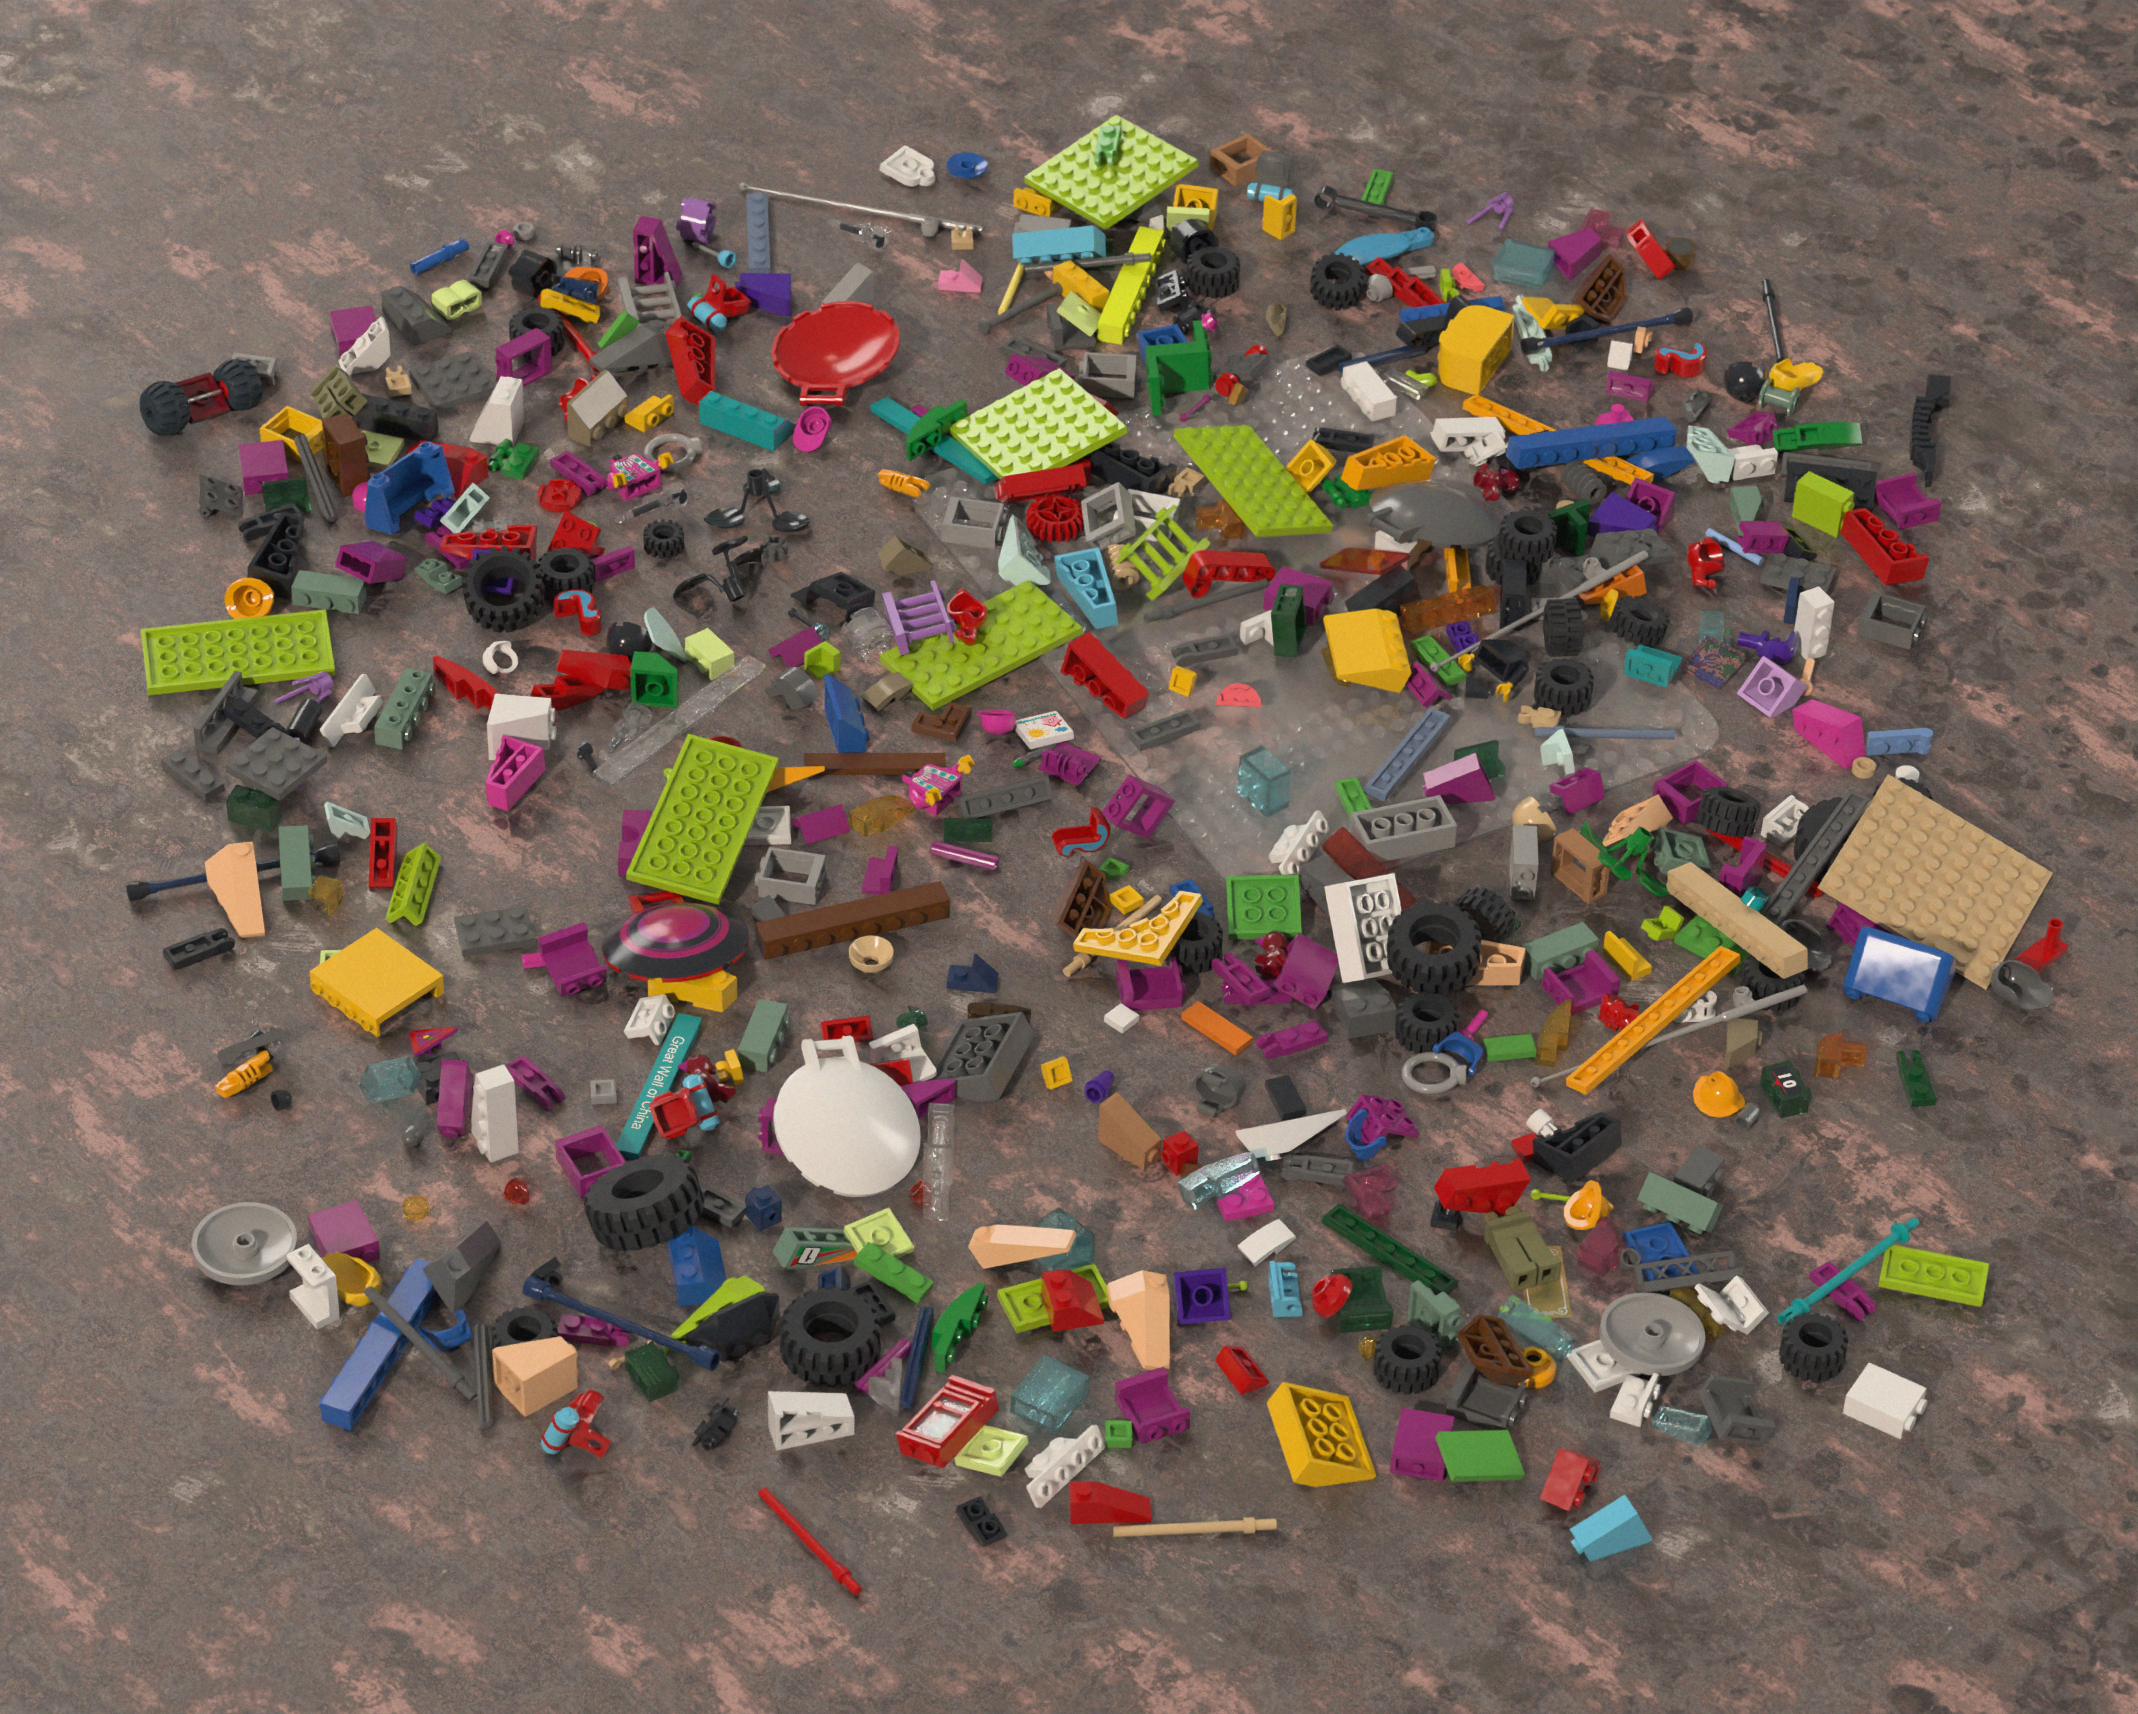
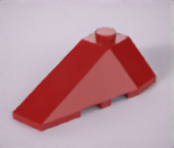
[406,440,488,498]
[440,525,537,561]

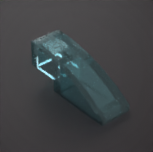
[1177,1151,1260,1209]

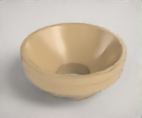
[849,936,894,973]

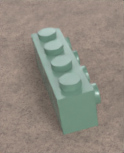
[374,668,436,749]

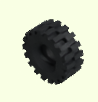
[1609,596,1670,647]

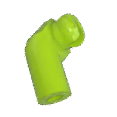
[1405,369,1438,389]

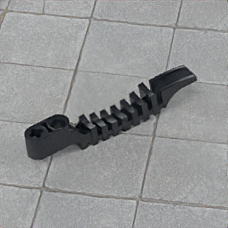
[1909,374,1950,487]

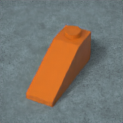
[1574,565,1647,605]

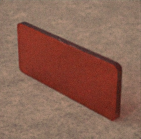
[1319,547,1410,575]
[1321,827,1416,911]

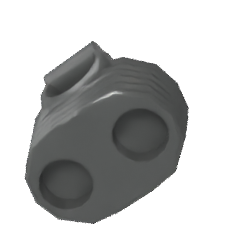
[1193,1063,1246,1118]

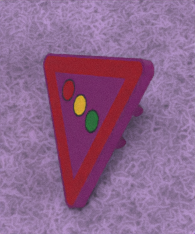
[409,1027,458,1056]

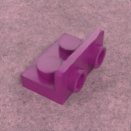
[1727,412,1778,446]

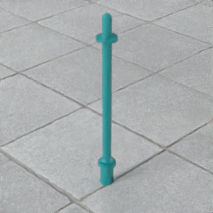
[1777,1217,1919,1328]

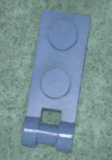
[1865,728,1933,756]

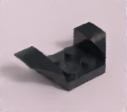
[790,572,876,635]

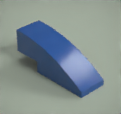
[1624,446,1695,483]

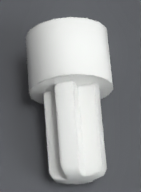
[1526,1109,1557,1138]

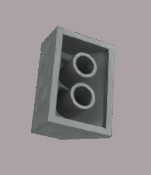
[381,286,452,346]

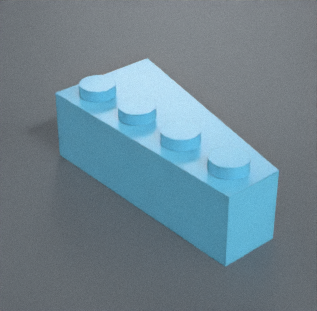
[1012,225,1106,265]
[1054,547,1118,629]

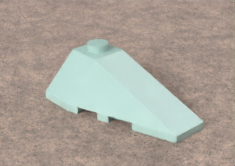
[1687,425,1735,483]

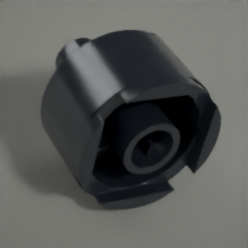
[1170,219,1219,265]
[508,249,557,298]

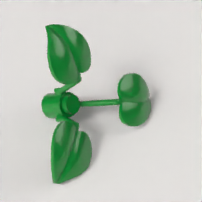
[1579,821,1671,897]

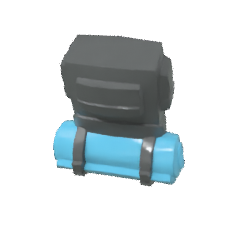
[1246,151,1295,202]

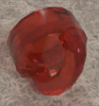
[503,1178,529,1205]
[909,1178,935,1207]

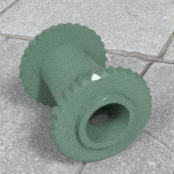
[1758,379,1800,417]

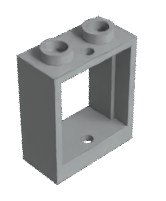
[1078,352,1136,399]
[1081,482,1136,552]
[942,497,1007,549]
[1509,825,1539,900]
[755,847,826,905]

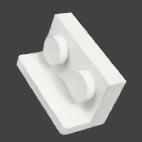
[624,994,675,1045]
[1610,1373,1661,1427]

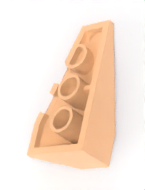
[205,842,265,938]
[1106,1270,1170,1373]

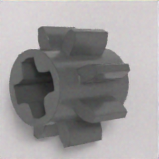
[760,535,788,563]

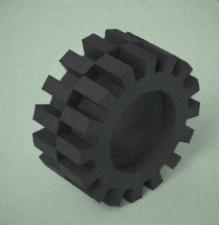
[643,519,684,559]

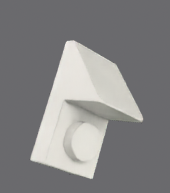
[1240,610,1273,646]

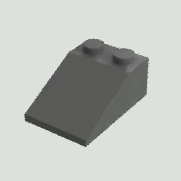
[1327,978,1397,1039]

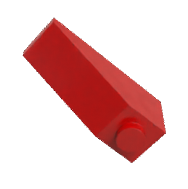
[556,649,631,690]
[368,818,398,888]
[1069,1481,1152,1524]

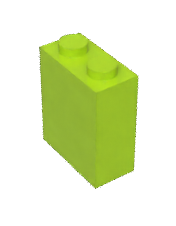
[1792,471,1854,538]

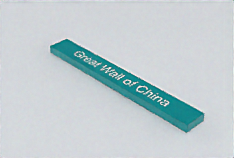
[616,1013,702,1160]

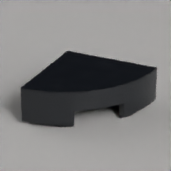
[1465,676,1489,699]

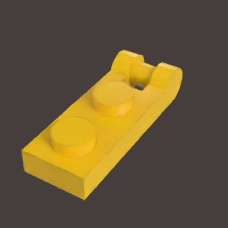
[540,289,600,323]

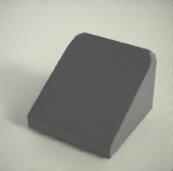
[752,895,786,923]

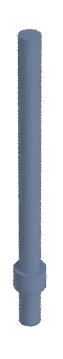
[1535,725,1675,740]

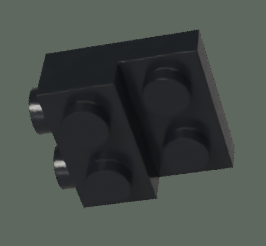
[408,1051,474,1105]

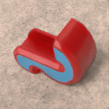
[1654,341,1707,378]
[554,590,602,636]
[1051,807,1111,857]

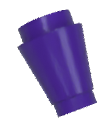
[1084,1070,1115,1103]

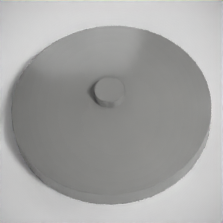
[192,1202,298,1285]
[1599,1293,1705,1376]

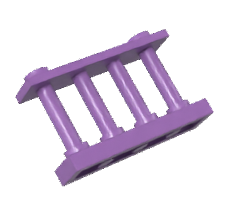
[882,580,956,655]

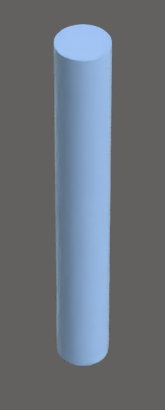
[1705,528,1764,566]

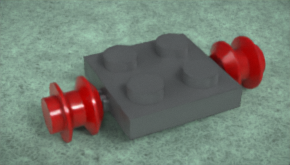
[1213,345,1270,397]

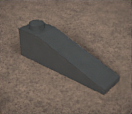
[589,319,673,372]

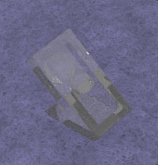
[868,1358,902,1416]

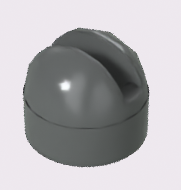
[400,1125,423,1148]
[1618,1248,1641,1271]

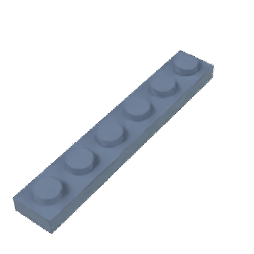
[746,192,770,273]
[1364,707,1451,801]

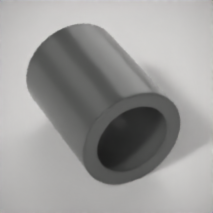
[1734,1103,1760,1130]

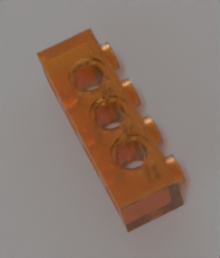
[1400,585,1496,633]

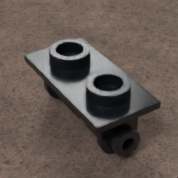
[1172,298,1211,334]
[691,1398,739,1451]

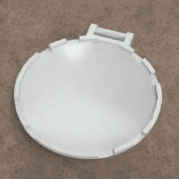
[773,1036,921,1197]

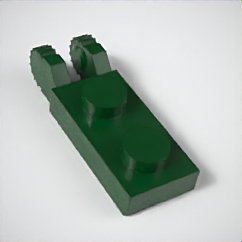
[1896,1050,1936,1107]

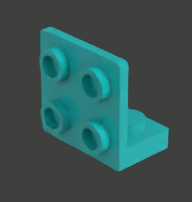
[1624,645,1682,688]

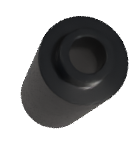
[284,699,322,744]

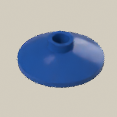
[946,152,988,178]

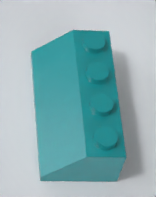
[699,391,796,451]

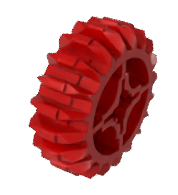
[1026,494,1085,544]

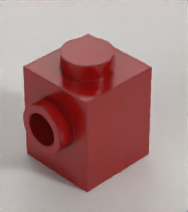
[1161,1130,1199,1176]

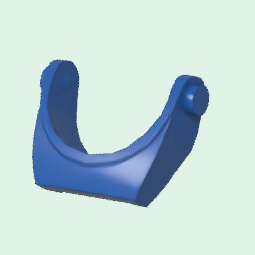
[1432,1032,1484,1076]
[1345,1109,1388,1161]
[418,1309,473,1353]

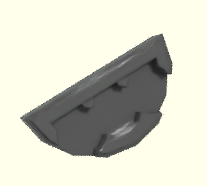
[1683,389,1712,423]

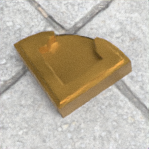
[1228,383,1248,406]

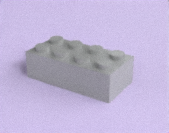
[1349,795,1457,865]

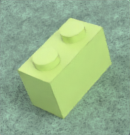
[684,628,734,680]

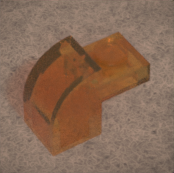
[1194,500,1246,540]
[1813,1033,1868,1079]

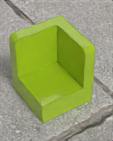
[804,641,841,681]

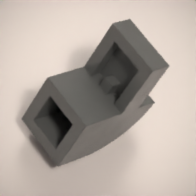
[765,667,820,710]

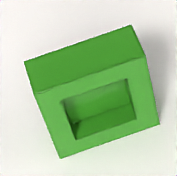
[1105,1420,1132,1448]

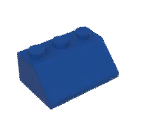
[824,674,870,753]
[667,1226,727,1307]

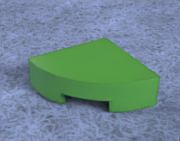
[1099,857,1129,879]

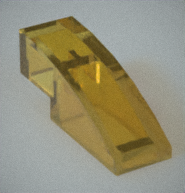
[849,795,916,837]
[1535,999,1572,1067]

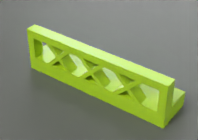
[385,842,441,926]

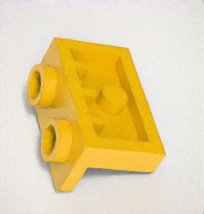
[1013,187,1062,217]
[625,394,674,433]

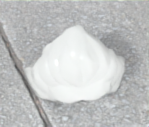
[482,641,518,674]

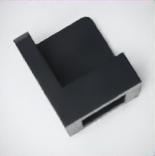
[1565,314,1600,350]

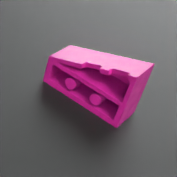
[1792,699,1866,769]
[485,735,546,811]

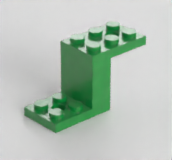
[1145,320,1213,416]

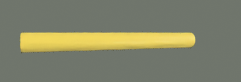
[998,263,1025,314]

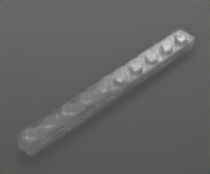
[593,655,766,789]

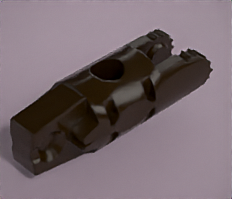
[967,1002,1031,1025]

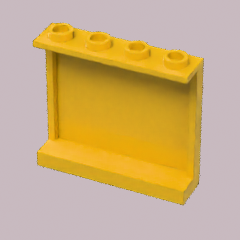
[310,928,444,1037]

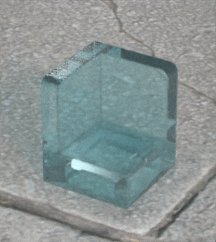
[1698,611,1724,646]

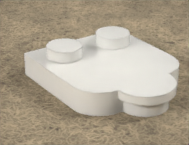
[880,145,935,186]

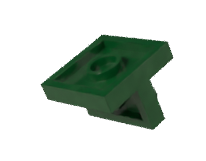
[1547,498,1590,557]

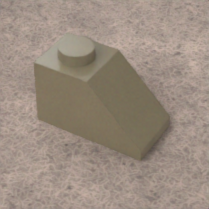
[877,535,933,576]
[1724,1018,1762,1070]

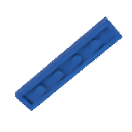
[1398,296,1507,324]

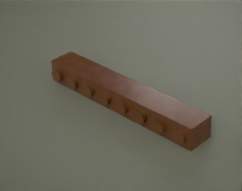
[755,881,950,960]

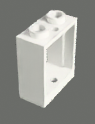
[1113,489,1180,541]

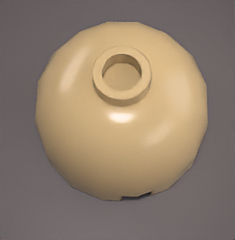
[1512,796,1557,844]

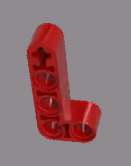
[1182,550,1276,598]

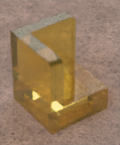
[307,875,343,917]

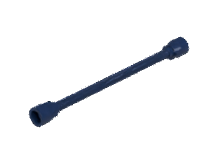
[522,1276,721,1371]

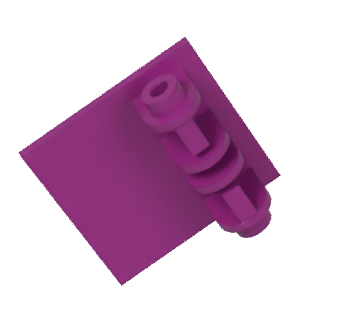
[1037,742,1102,786]

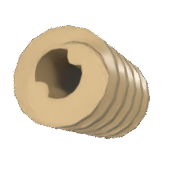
[1104,544,1139,591]

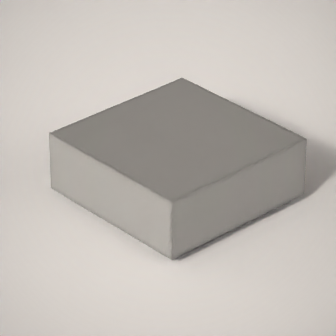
[590,1079,617,1105]

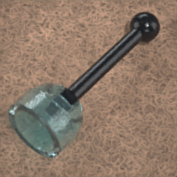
[788,608,831,642]

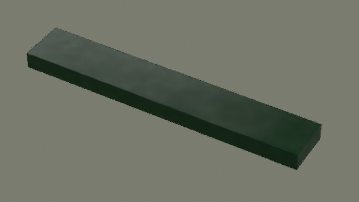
[1322,1203,1459,1296]

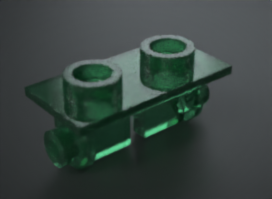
[944,818,992,842]
[896,1005,929,1032]

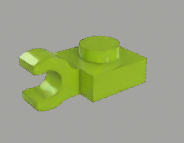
[1439,269,1459,302]

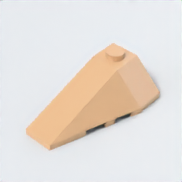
[1603,795,1673,847]
[968,1225,1076,1269]

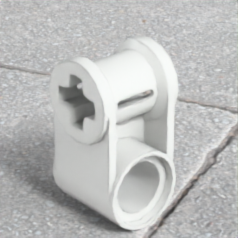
[1673,990,1717,1023]

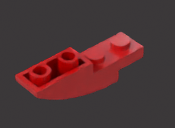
[1626,218,1675,280]

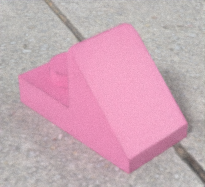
[938,259,983,293]

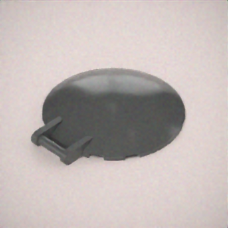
[1365,481,1501,549]

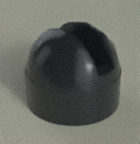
[271,1089,292,1111]

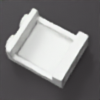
[287,1244,340,1330]

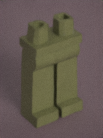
[309,364,368,419]
[1483,1206,1562,1292]

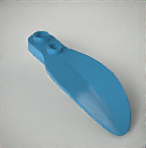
[1335,227,1434,266]

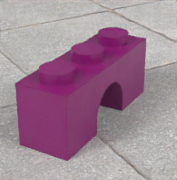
[618,810,652,876]

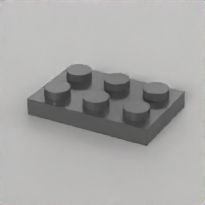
[1759,552,1837,594]
[454,906,535,957]

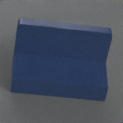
[1783,577,1800,624]

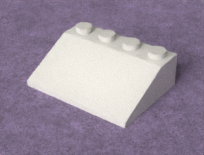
[1324,873,1402,983]

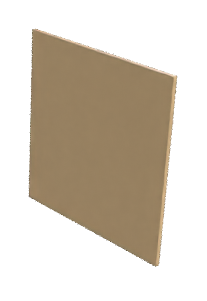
[1818,774,2053,990]

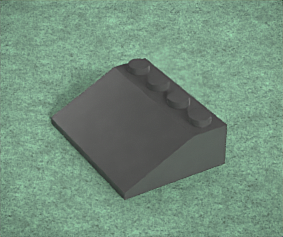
[926,1012,1035,1102]

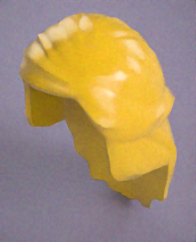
[1768,358,1824,392]
[321,1252,382,1307]

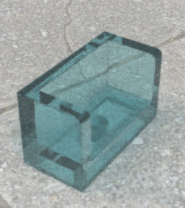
[359,1056,421,1103]

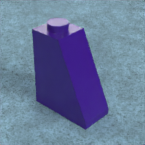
[735,273,791,316]
[1587,492,1657,537]

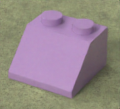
[1737,656,1807,718]

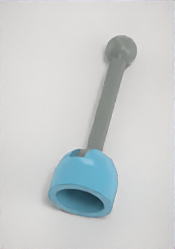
[693,241,736,268]

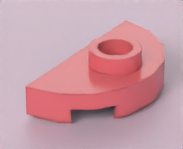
[1452,262,1484,292]
[1215,683,1262,708]

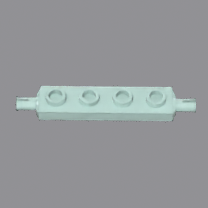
[1512,295,1552,372]

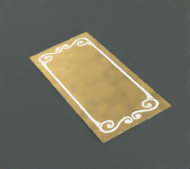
[1520,1246,1572,1318]

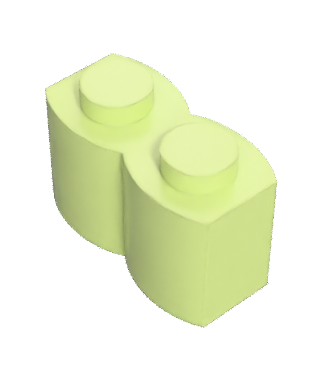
[431,280,482,320]

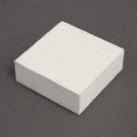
[1104,1003,1139,1034]

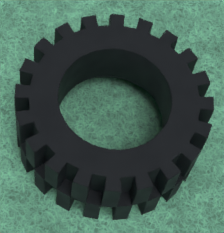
[461,546,545,633]

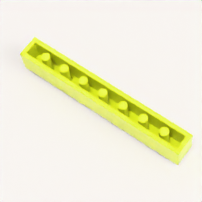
[1097,226,1167,345]

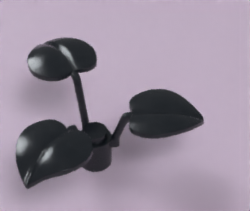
[703,468,810,532]
[673,535,762,602]

